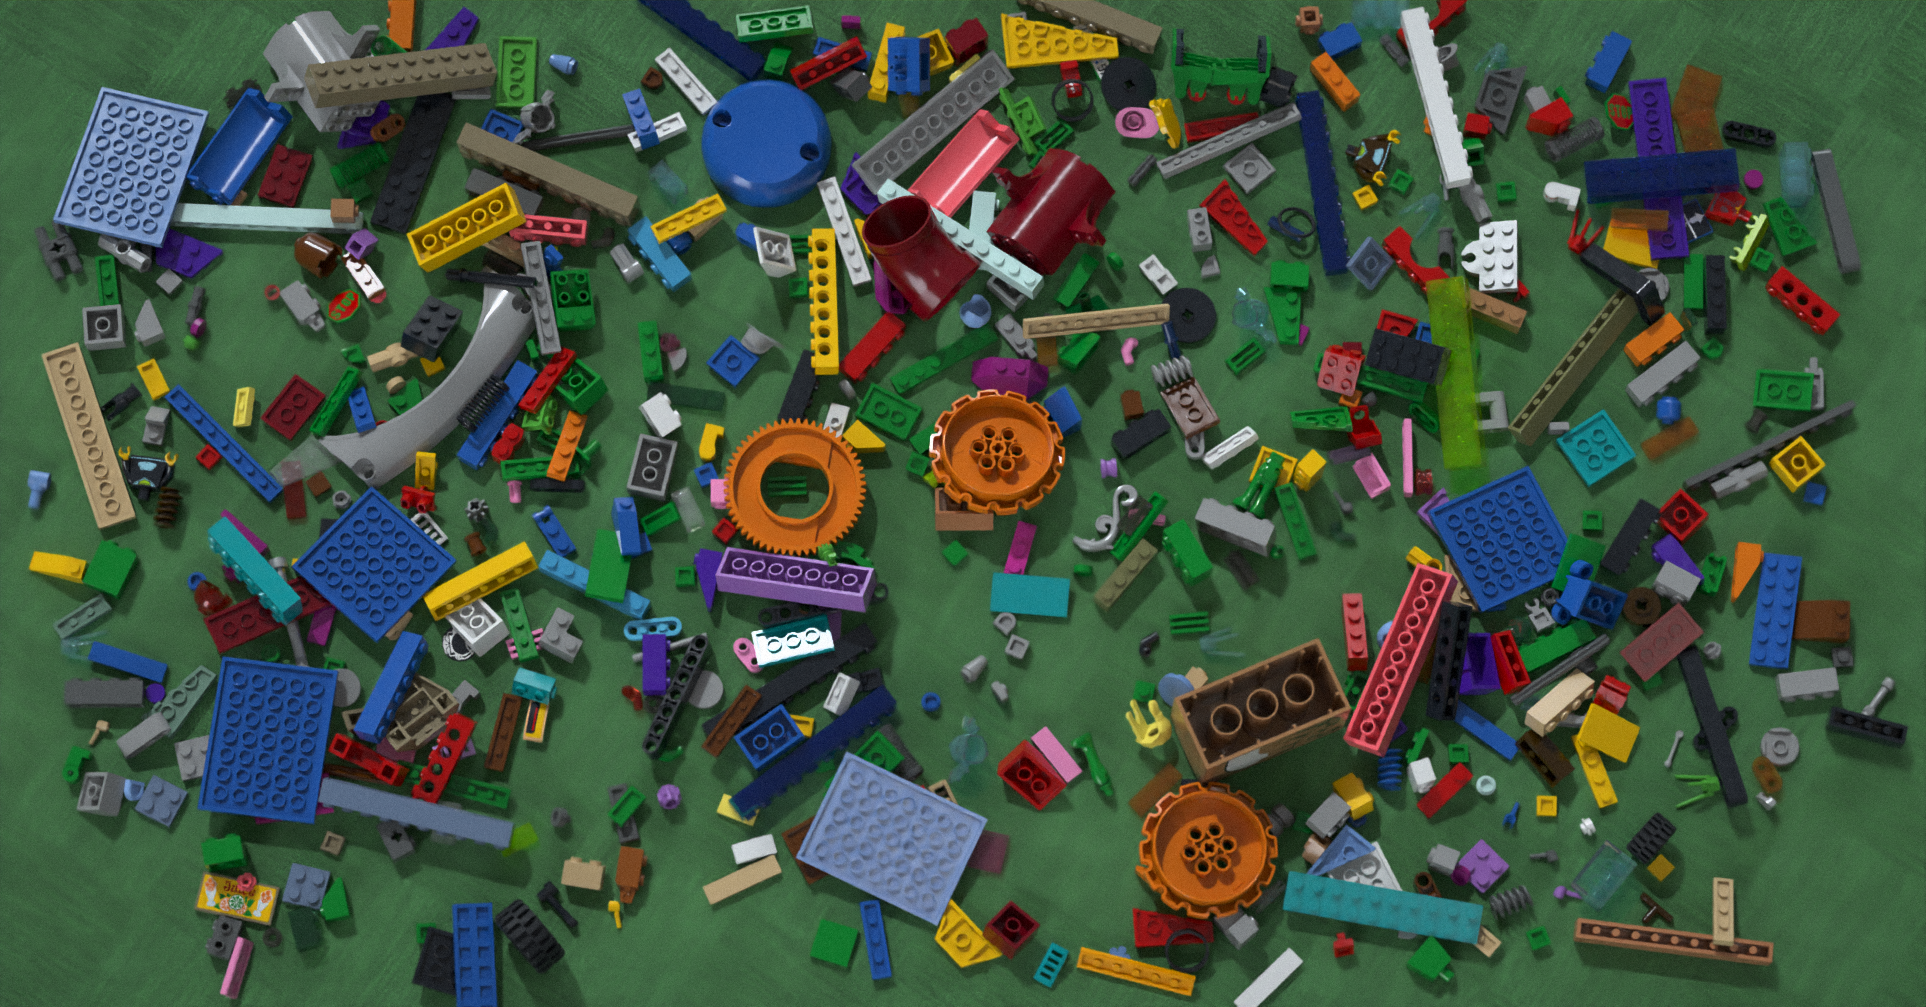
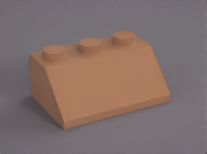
[935,487,993,531]

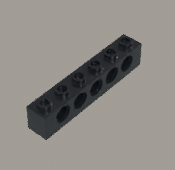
[1425,602,1472,721]

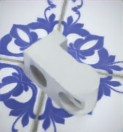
[1543,182,1581,211]

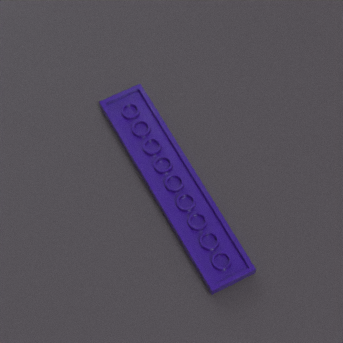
[1628,78,1689,261]

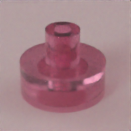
[660,333,680,352]

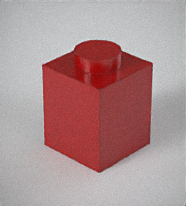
[1463,113,1492,140]

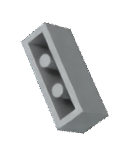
[1775,667,1839,703]

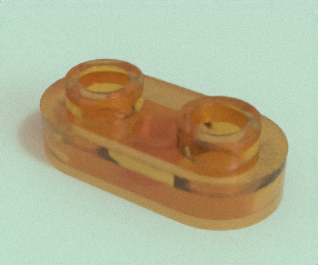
[1751,756,1783,793]

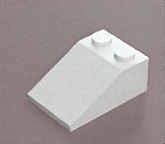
[753,227,796,278]
[445,598,510,657]

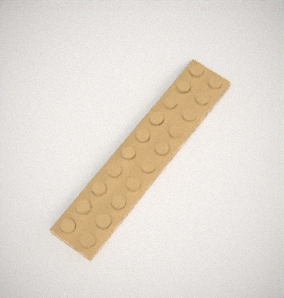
[41,342,137,530]

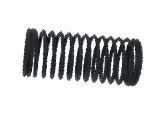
[456,374,510,433]

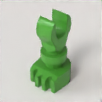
[818,543,838,567]

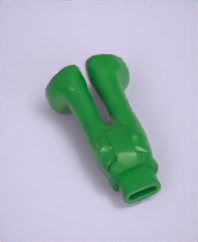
[1232,452,1286,520]
[1069,731,1114,797]

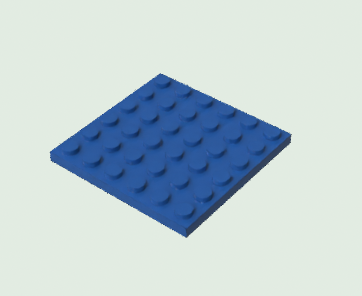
[1427,466,1568,614]
[291,486,457,643]

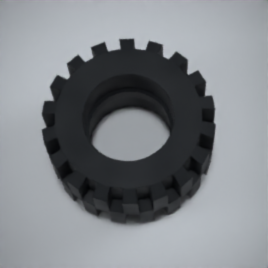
[1626,812,1676,864]

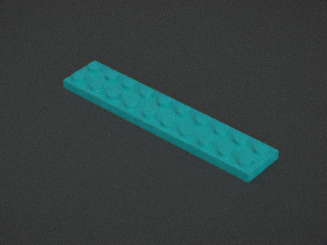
[1283,871,1483,944]

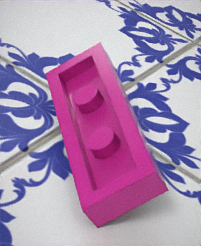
[1004,521,1037,575]

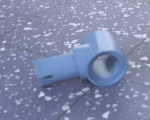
[28,470,51,509]

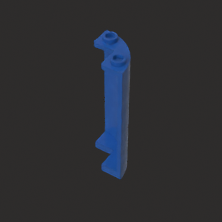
[186,88,293,205]

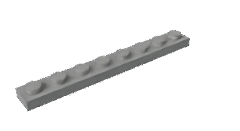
[1156,102,1302,179]

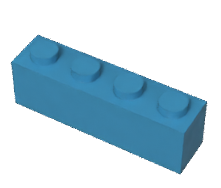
[628,216,692,292]

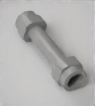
[1861,677,1896,717]

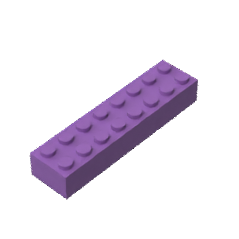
[715,547,877,612]

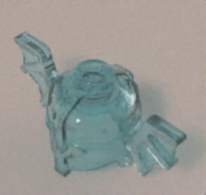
[1232,287,1277,343]
[948,715,989,784]

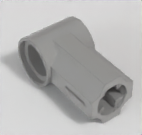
[610,244,644,284]

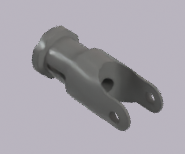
[1437,227,1454,271]

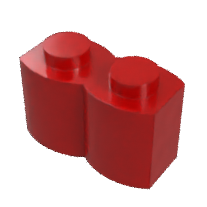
[492,423,525,464]

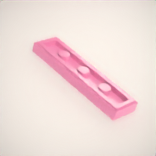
[1402,419,1413,497]

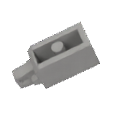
[279,280,326,333]

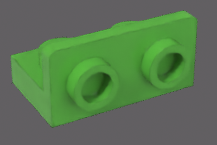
[521,395,558,435]

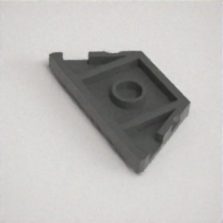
[1474,66,1528,135]

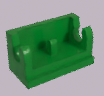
[1695,553,1728,597]

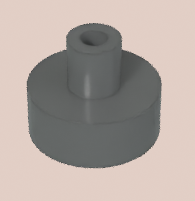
[551,807,571,828]

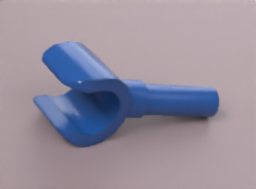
[1502,802,1520,829]

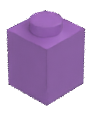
[345,228,379,260]

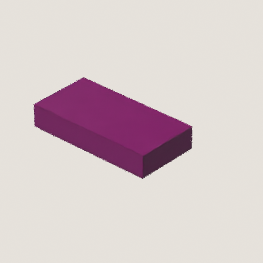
[306,607,336,647]

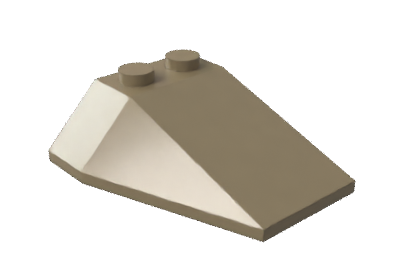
[372,673,460,752]

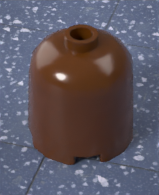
[294,232,342,279]

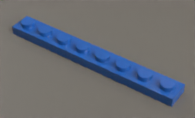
[165,384,284,503]

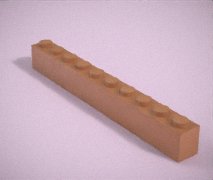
[1573,918,1774,966]

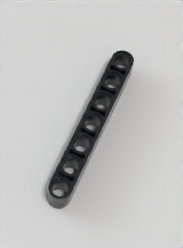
[758,583,889,629]
[642,634,712,760]

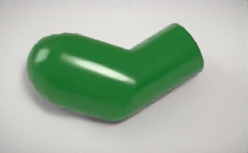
[658,745,684,762]

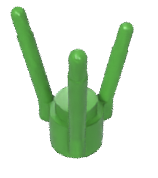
[1675,775,1720,808]

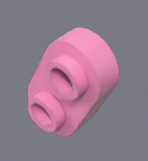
[733,638,764,673]

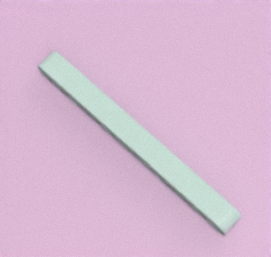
[170,203,364,234]

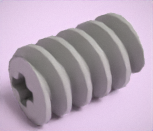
[1151,355,1193,387]

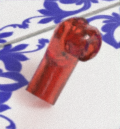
[621,685,643,711]

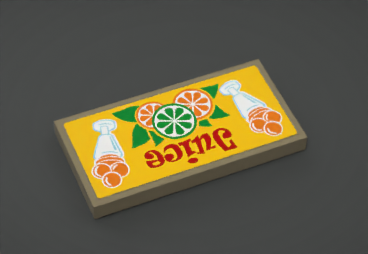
[194,871,280,926]

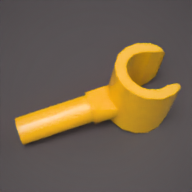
[608,901,622,928]

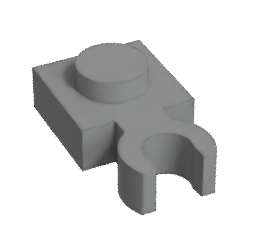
[1524,598,1555,634]

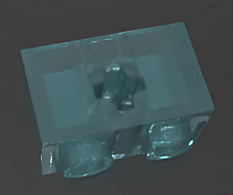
[648,160,688,205]

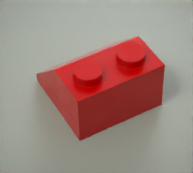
[1525,97,1574,137]

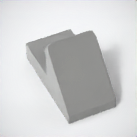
[142,406,171,447]

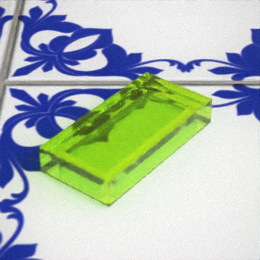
[500,822,539,859]

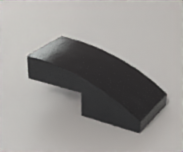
[847,667,886,694]

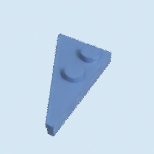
[1307,824,1376,876]

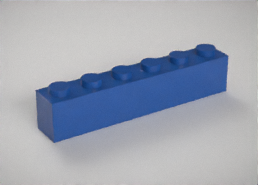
[457,360,538,471]
[354,631,429,744]

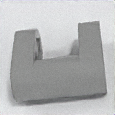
[1468,391,1509,434]

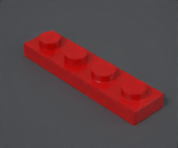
[519,346,577,414]

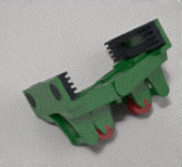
[1170,28,1271,105]

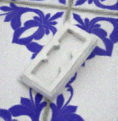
[823,403,850,437]

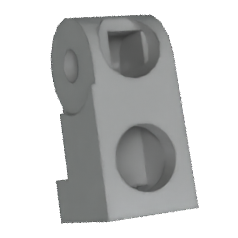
[452,680,481,714]

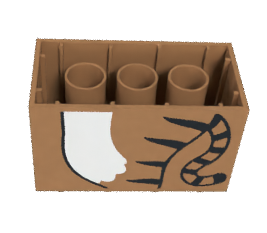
[1170,638,1351,787]

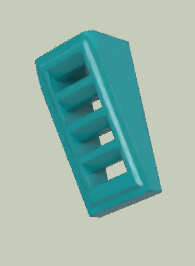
[1033,942,1069,988]

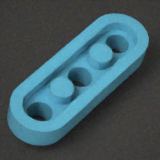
[624,617,682,641]

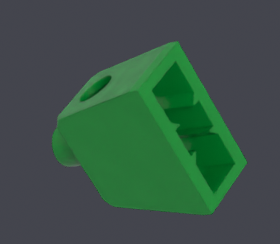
[1405,935,1455,983]

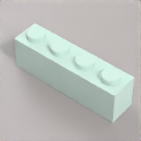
[969,191,999,270]

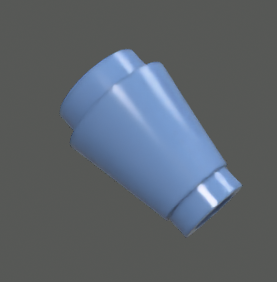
[549,54,578,75]

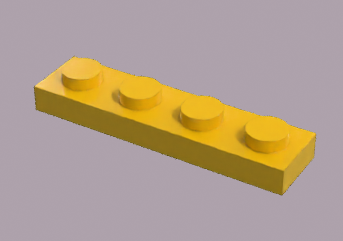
[650,193,727,244]
[1571,734,1618,809]

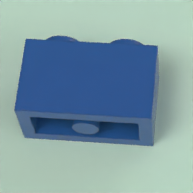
[1317,22,1362,60]

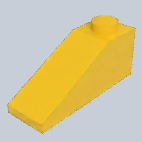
[29,551,89,584]

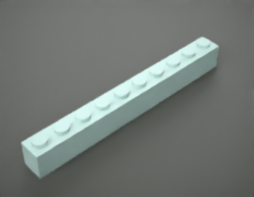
[877,179,1044,300]

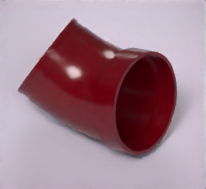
[862,195,981,323]

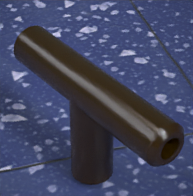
[1640,892,1673,924]

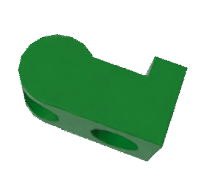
[62,745,94,784]

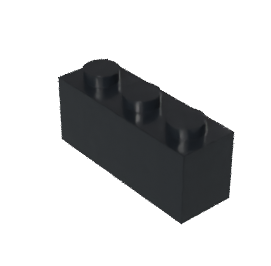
[1111,408,1172,462]

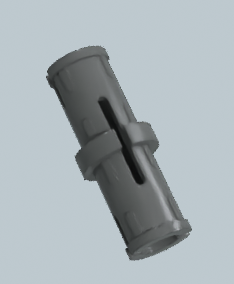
[184,286,206,326]

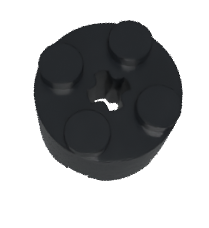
[1260,65,1297,108]

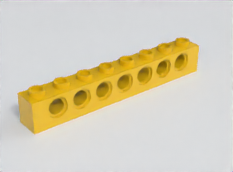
[808,228,839,375]

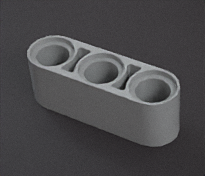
[116,712,171,759]

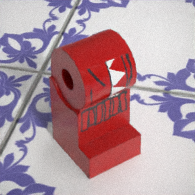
[1060,60,1082,98]

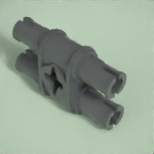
[34,221,83,282]

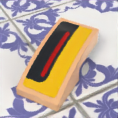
[523,700,550,743]

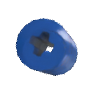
[1377,748,1403,791]

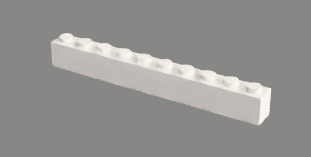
[1400,7,1473,189]

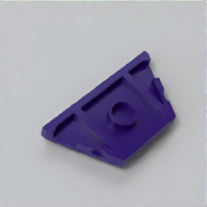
[337,100,391,149]
[840,152,882,217]
[156,229,223,279]

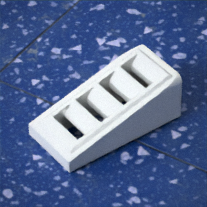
[410,512,448,545]

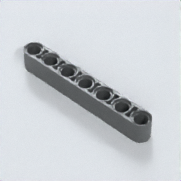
[1810,148,1861,274]

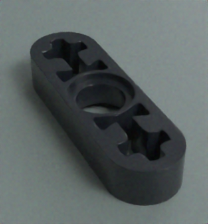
[1721,121,1776,148]
[530,479,586,493]
[1692,706,1738,751]

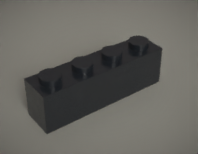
[1703,255,1727,334]
[777,349,821,424]
[1600,497,1661,575]
[1824,706,1909,749]

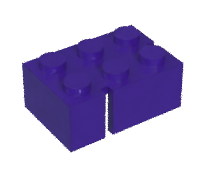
[1459,633,1501,695]

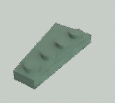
[140,665,218,739]

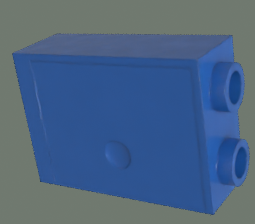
[888,37,930,95]

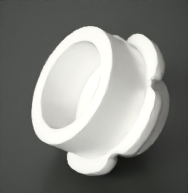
[1579,818,1596,836]

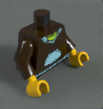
[1345,130,1401,186]

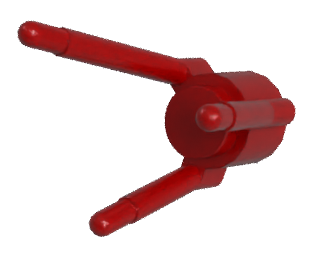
[1567,209,1604,254]

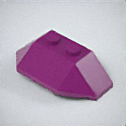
[874,261,911,314]
[971,357,1049,401]

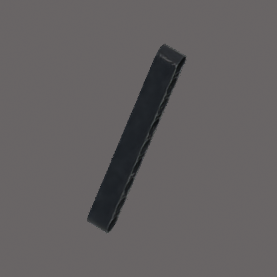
[1676,645,1749,809]

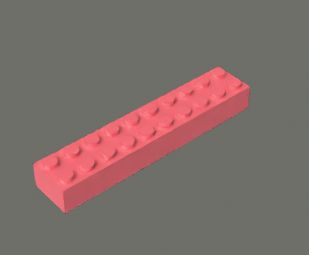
[1343,563,1458,757]

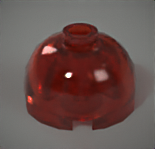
[193,580,233,616]

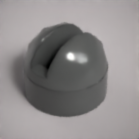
[1361,391,1377,407]

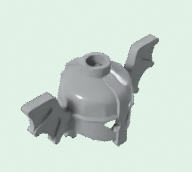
[513,89,555,145]

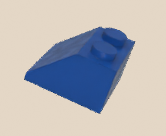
[1043,386,1082,438]

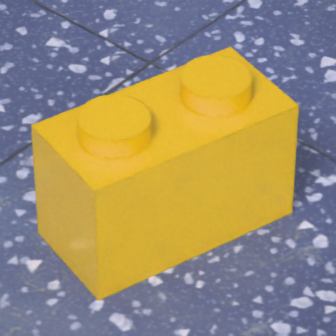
[1332,772,1374,821]

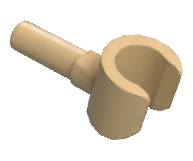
[89,720,110,745]

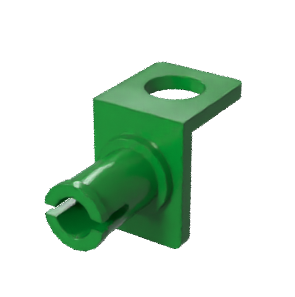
[572,439,603,480]

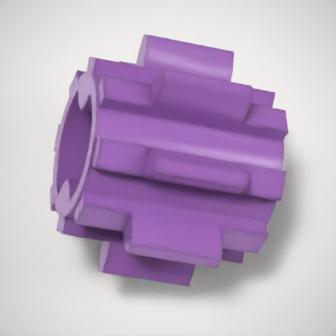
[657,784,682,810]

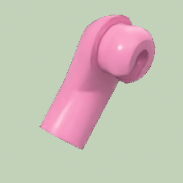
[1121,337,1138,366]

